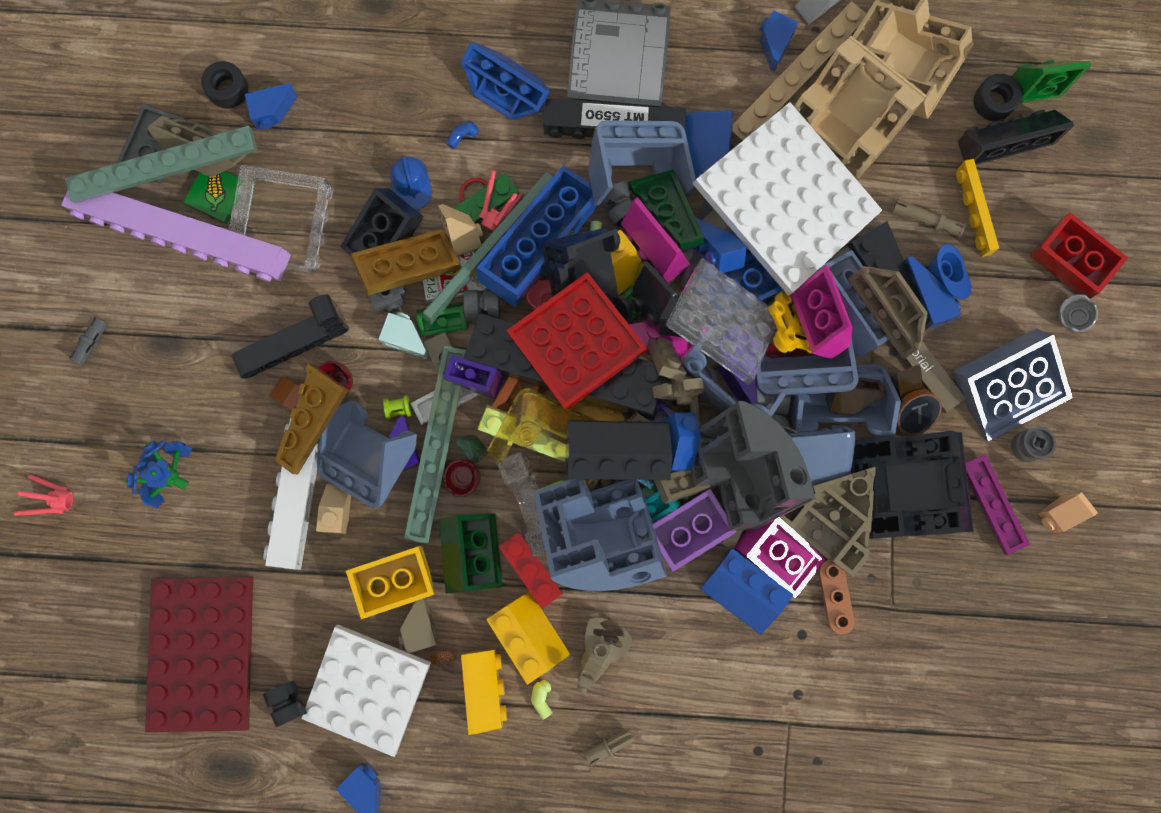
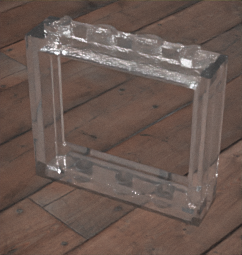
[229,165,333,276]

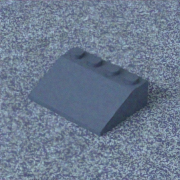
[952,328,1072,441]

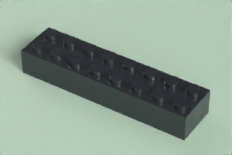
[464,314,668,421]

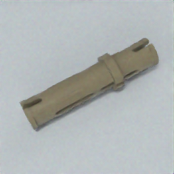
[892,199,966,238]

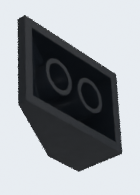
[340,188,424,255]

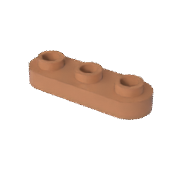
[818,560,855,634]

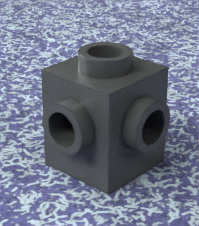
[369,286,406,314]

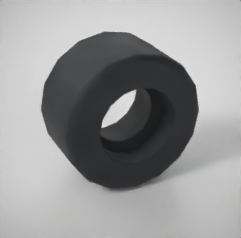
[201,61,248,109]
[974,74,1022,121]

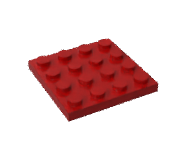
[506,272,648,411]

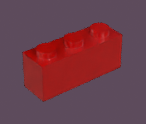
[499,532,563,609]

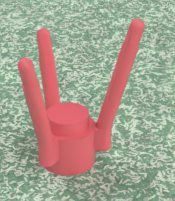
[479,170,523,231]
[13,474,73,516]

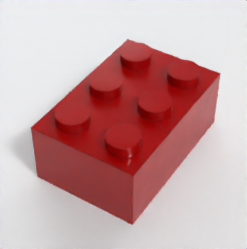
[1030,212,1128,299]

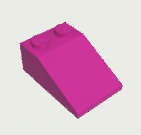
[734,518,826,598]

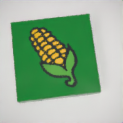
[183,171,249,224]

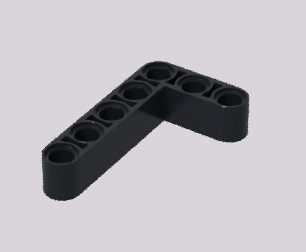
[231,294,349,379]

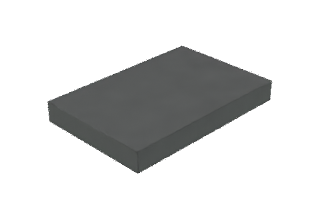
[117,104,186,184]

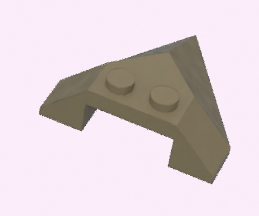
[780,467,876,577]

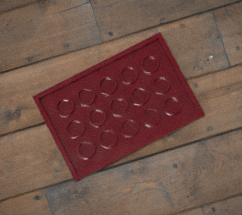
[145,577,253,732]

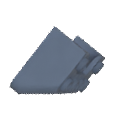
[789,364,901,437]

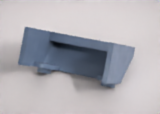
[588,120,696,205]

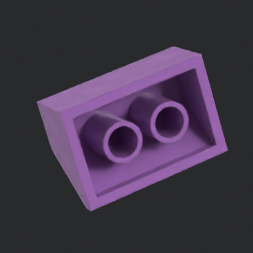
[653,489,737,572]

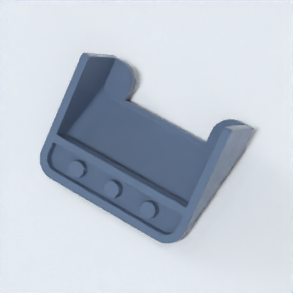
[680,328,786,417]
[748,328,859,396]
[317,400,417,508]

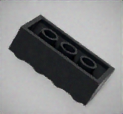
[958,109,1074,165]
[565,420,672,480]

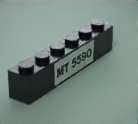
[543,98,686,139]

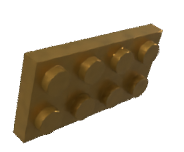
[351,229,460,296]

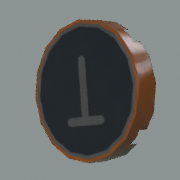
[897,389,942,435]

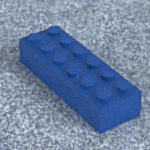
[476,165,599,308]

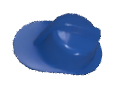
[390,156,432,210]
[929,244,972,299]

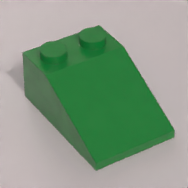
[1012,60,1091,103]

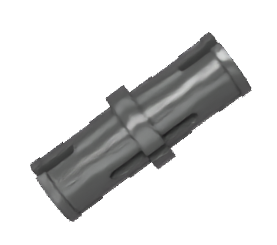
[69,317,108,366]

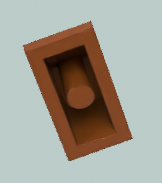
[269,376,300,411]

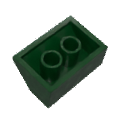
[438,513,503,594]

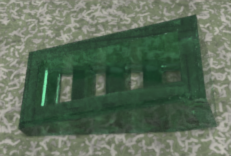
[456,435,489,464]

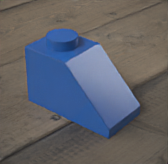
[759,11,799,72]
[245,83,297,129]
[662,413,701,471]
[336,763,381,813]

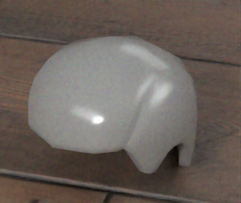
[1058,294,1098,333]

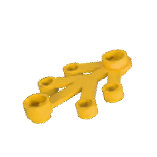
[768,291,812,353]

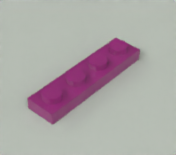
[966,454,1030,555]

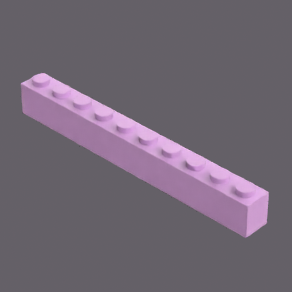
[61,190,291,282]

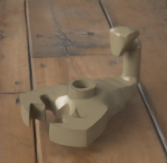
[652,376,704,428]
[577,617,634,694]

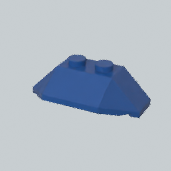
[461,41,550,120]

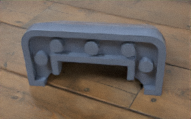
[789,425,855,486]

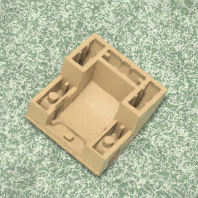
[853,0,974,119]
[794,36,927,181]

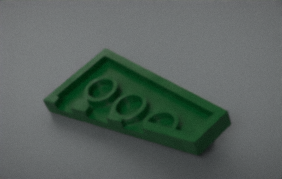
[628,169,704,250]

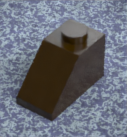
[890,364,923,404]
[825,377,886,415]

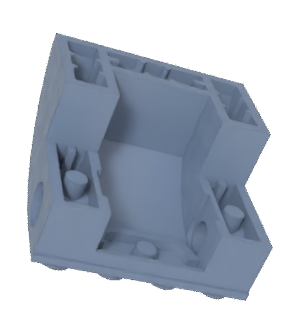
[533,479,667,591]

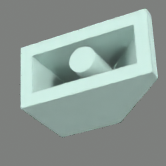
[378,312,429,360]

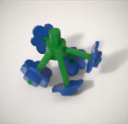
[125,440,192,508]

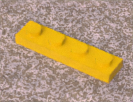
[956,159,999,257]

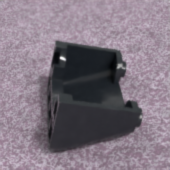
[542,227,634,324]

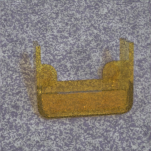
[487,388,597,489]

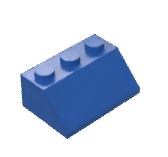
[700,549,794,635]

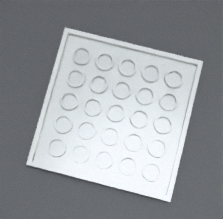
[692,102,882,296]

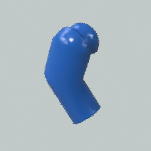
[446,121,479,149]

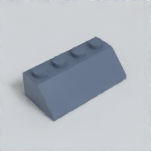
[807,250,889,358]

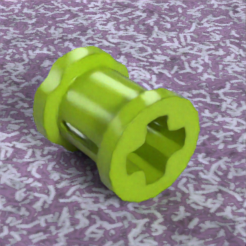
[383,395,412,420]

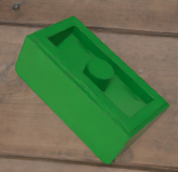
[416,302,468,337]

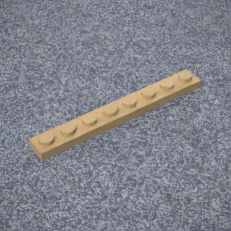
[732,1,866,143]

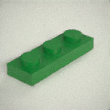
[453,173,519,224]

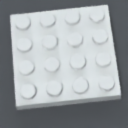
[301,625,431,757]

